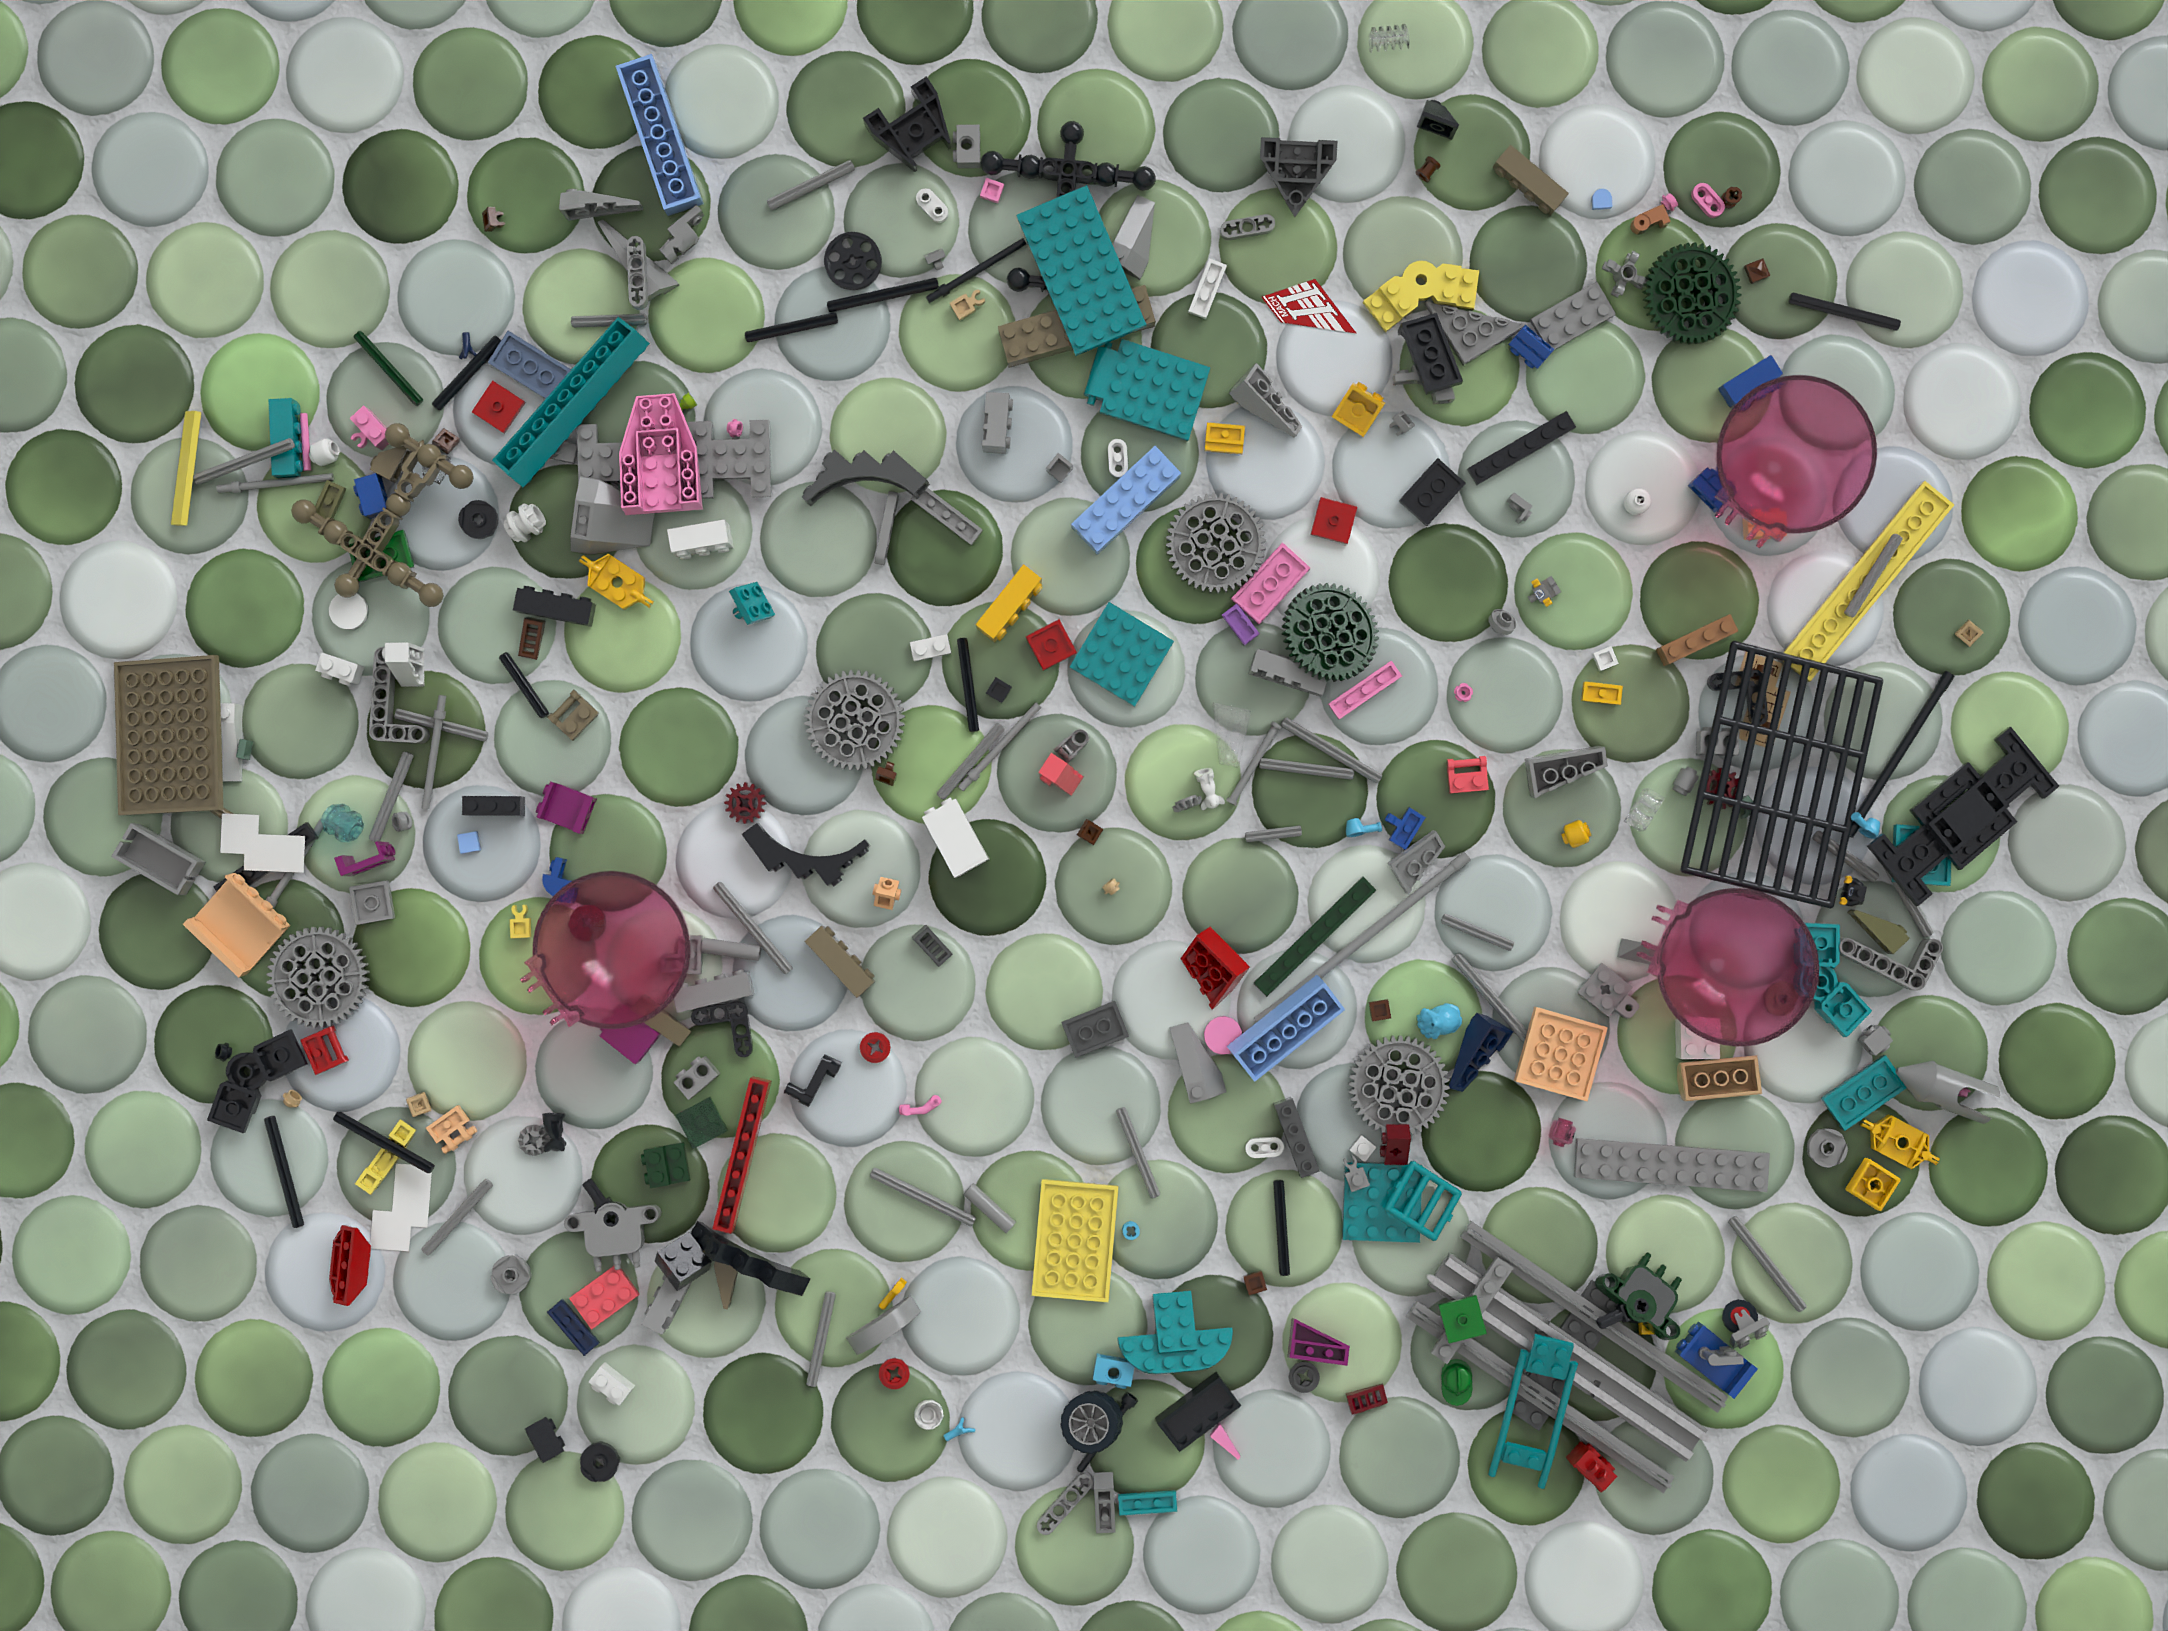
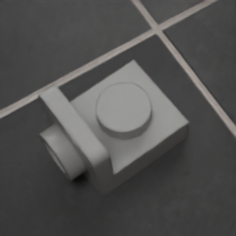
[1507,493,1532,524]

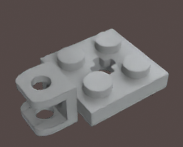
[1578,963,1639,1019]

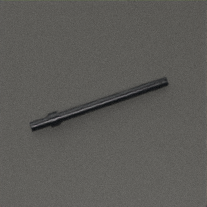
[926,238,1027,303]

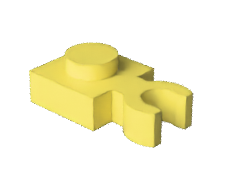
[510,905,531,938]

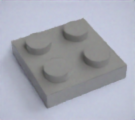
[349,881,395,925]

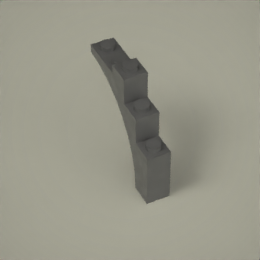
[802,449,930,506]

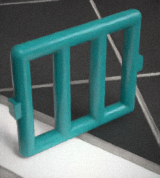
[1384,1161,1462,1241]

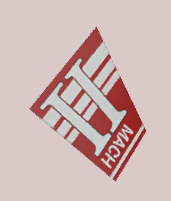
[1262,279,1357,334]

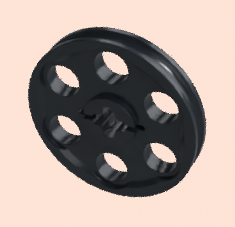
[824,232,882,290]

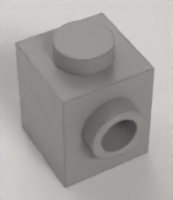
[1857,1025,1893,1056]

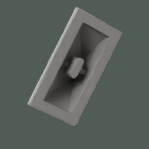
[1617,938,1660,966]

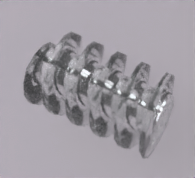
[1368,24,1409,53]

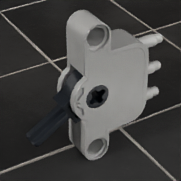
[564,1178,662,1272]

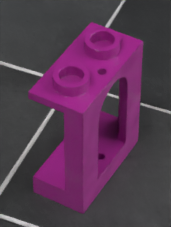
[334,841,396,876]

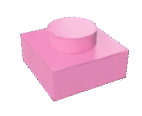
[980,178,1004,204]

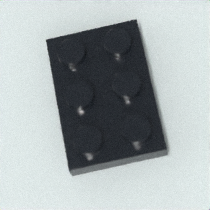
[1399,458,1466,526]

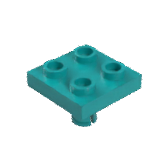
[729,582,775,625]

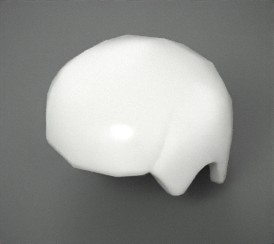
[914,1400,944,1430]

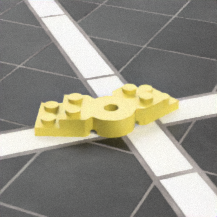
[1362,261,1479,333]

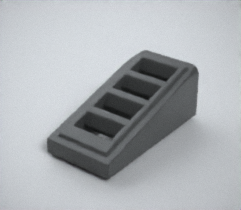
[912,925,953,967]

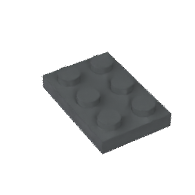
[1061,1001,1129,1058]

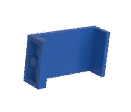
[1675,1321,1758,1399]

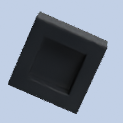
[986,677,1012,703]

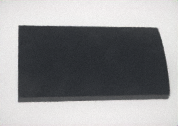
[1155,1372,1241,1452]

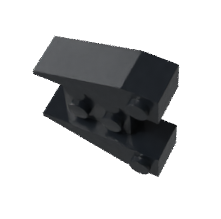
[863,76,951,172]

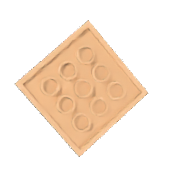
[1514,1006,1608,1101]

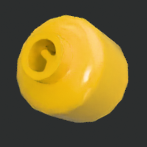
[1561,820,1592,848]

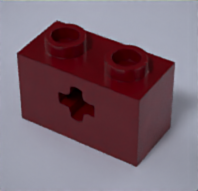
[1380,1124,1411,1165]

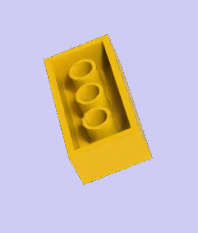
[975,564,1043,643]

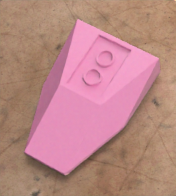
[619,393,703,515]

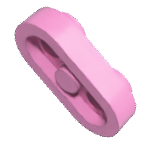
[1691,183,1725,218]

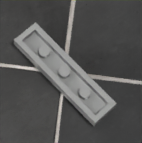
[911,488,983,546]

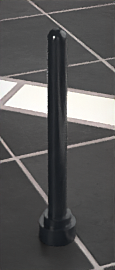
[1077,1392,1138,1473]

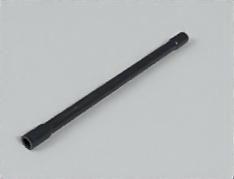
[1850,671,1955,838]

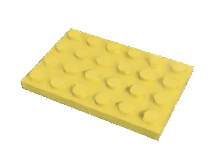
[1031,1179,1118,1302]

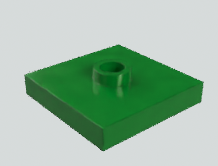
[1438,1295,1487,1344]

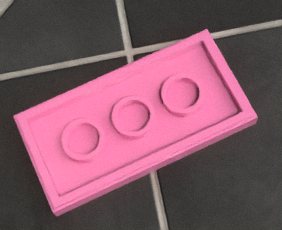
[1231,542,1310,625]

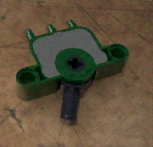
[1595,1252,1682,1340]

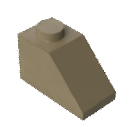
[370,446,412,483]

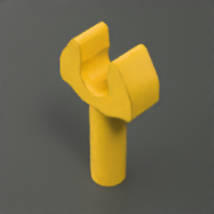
[879,1277,907,1310]

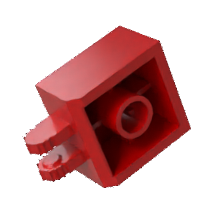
[1565,1441,1618,1492]

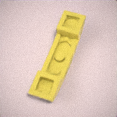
[355,1119,417,1195]

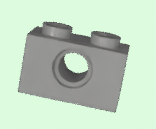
[953,125,981,168]

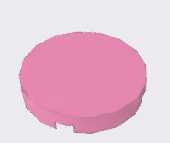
[1204,1016,1242,1055]

